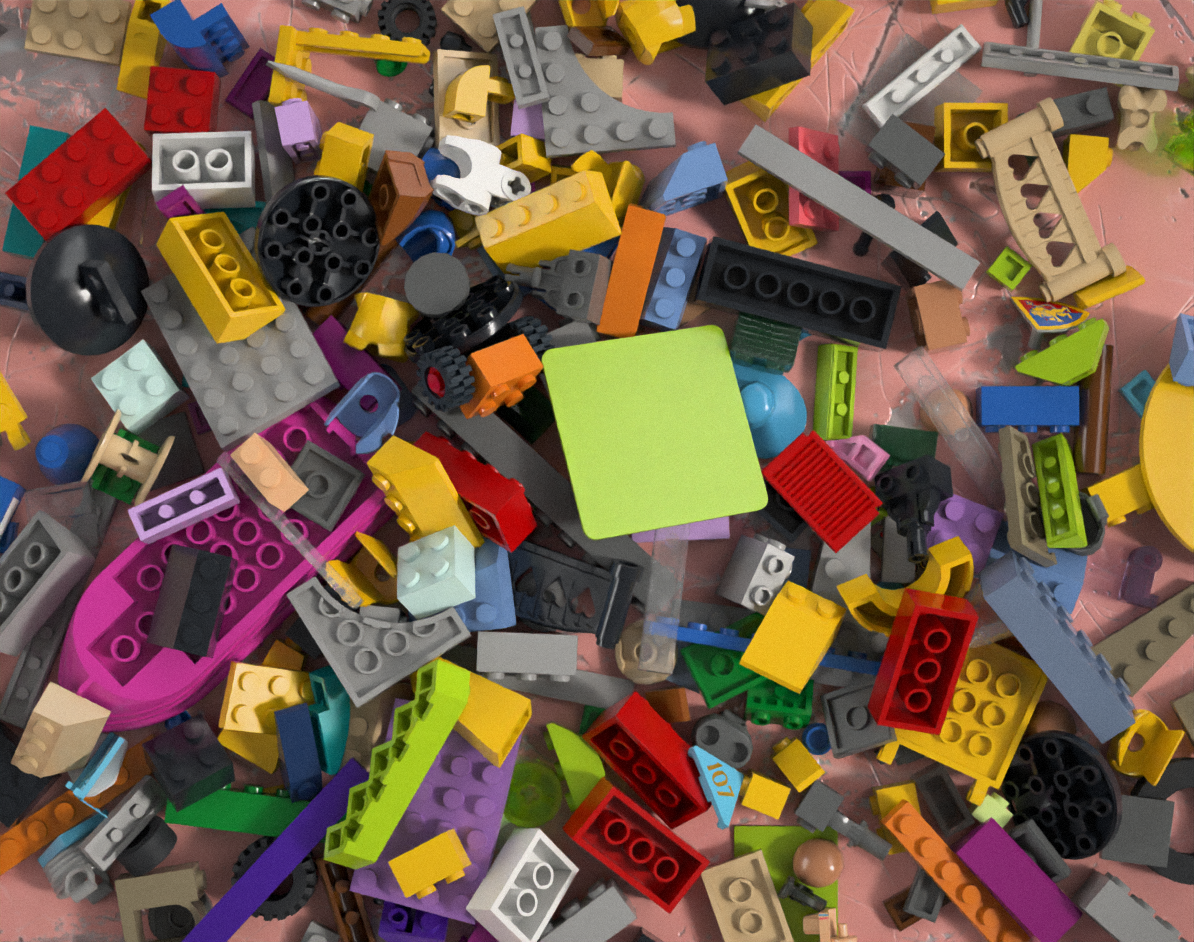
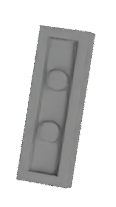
[493,6,550,109]
[78,775,168,871]

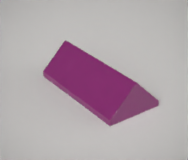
[949,817,1083,942]

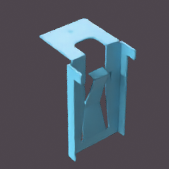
[65,732,125,818]

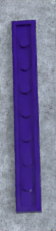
[181,757,370,942]

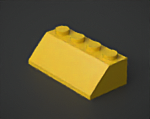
[739,0,855,122]
[474,170,622,276]
[156,212,286,344]
[367,435,485,548]

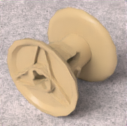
[81,408,175,506]

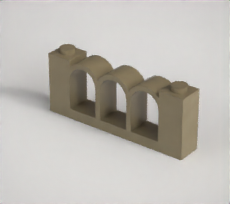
[114,861,207,942]

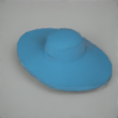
[731,356,807,459]

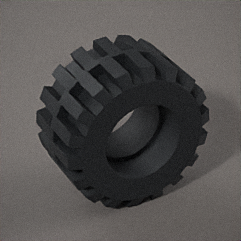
[231,836,318,921]

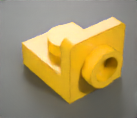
[448,208,483,250]

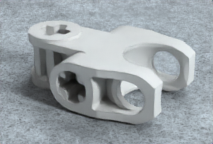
[430,135,531,215]

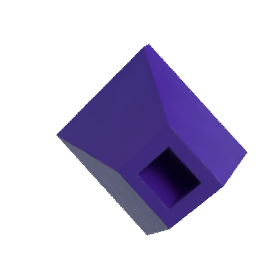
[378,901,449,942]

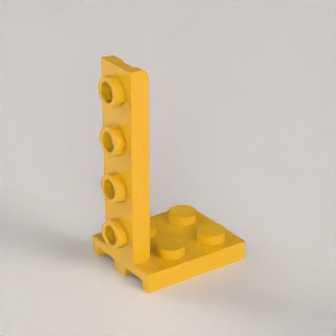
[268,25,430,107]

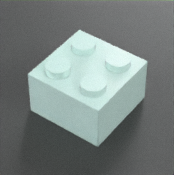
[91,340,190,436]
[397,525,476,620]

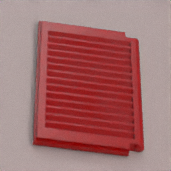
[761,430,883,554]

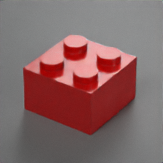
[144,66,221,138]

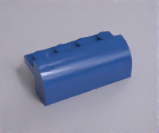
[150,0,250,78]

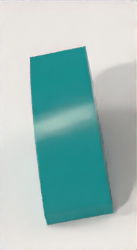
[308,665,350,776]

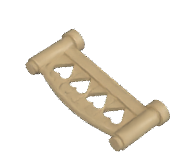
[974,97,1126,303]

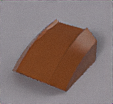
[368,150,434,246]

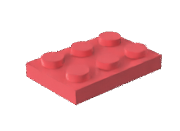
[789,126,840,232]

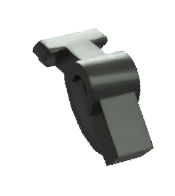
[777,875,827,912]

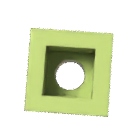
[966,792,1013,829]

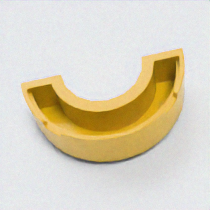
[836,536,974,637]

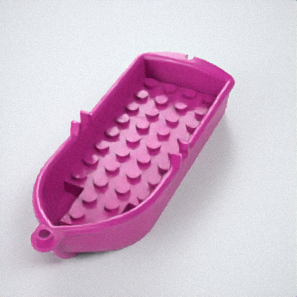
[58,396,396,732]

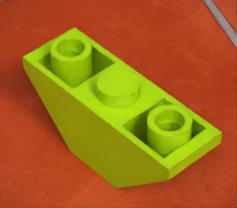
[1015,318,1109,386]
[543,721,605,812]

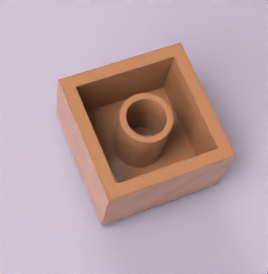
[905,280,970,357]

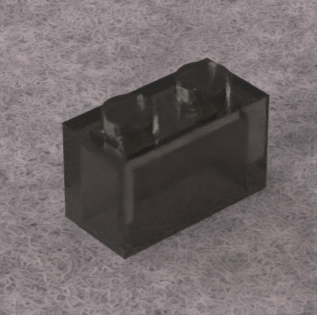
[909,761,975,838]

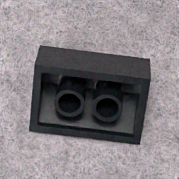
[147,544,238,658]

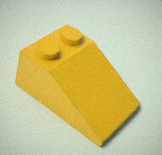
[724,161,818,256]
[739,581,847,694]

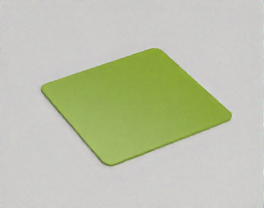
[541,325,768,540]

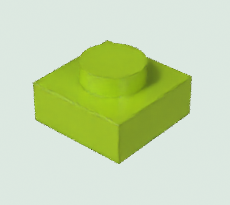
[985,246,1032,292]

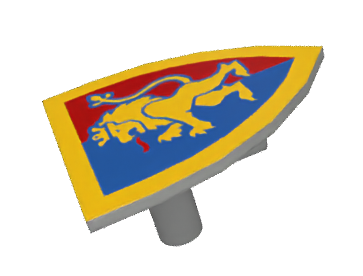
[1010,297,1090,350]

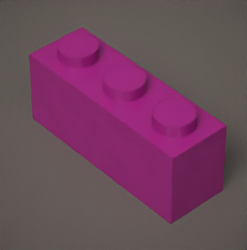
[312,315,403,413]

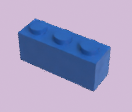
[976,386,1079,433]

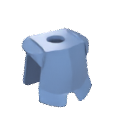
[324,372,400,454]

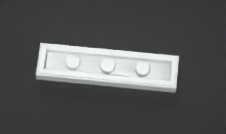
[862,24,982,129]

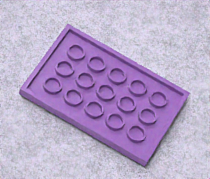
[349,698,523,925]

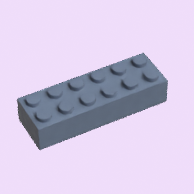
[979,550,1136,744]

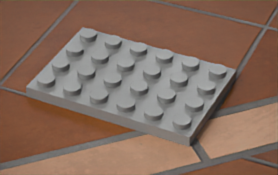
[141,227,340,452]

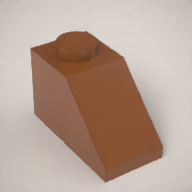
[644,685,691,723]

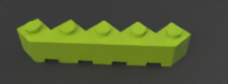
[323,659,470,870]

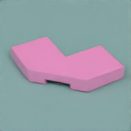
[825,435,891,482]

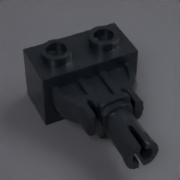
[874,454,953,563]

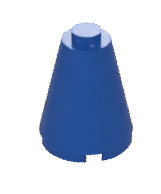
[35,424,99,488]

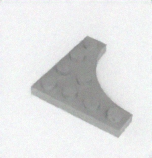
[535,25,676,158]
[286,576,472,708]

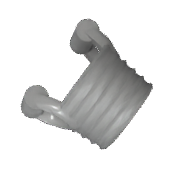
[43,836,114,905]

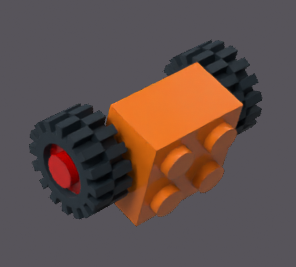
[416,316,555,419]

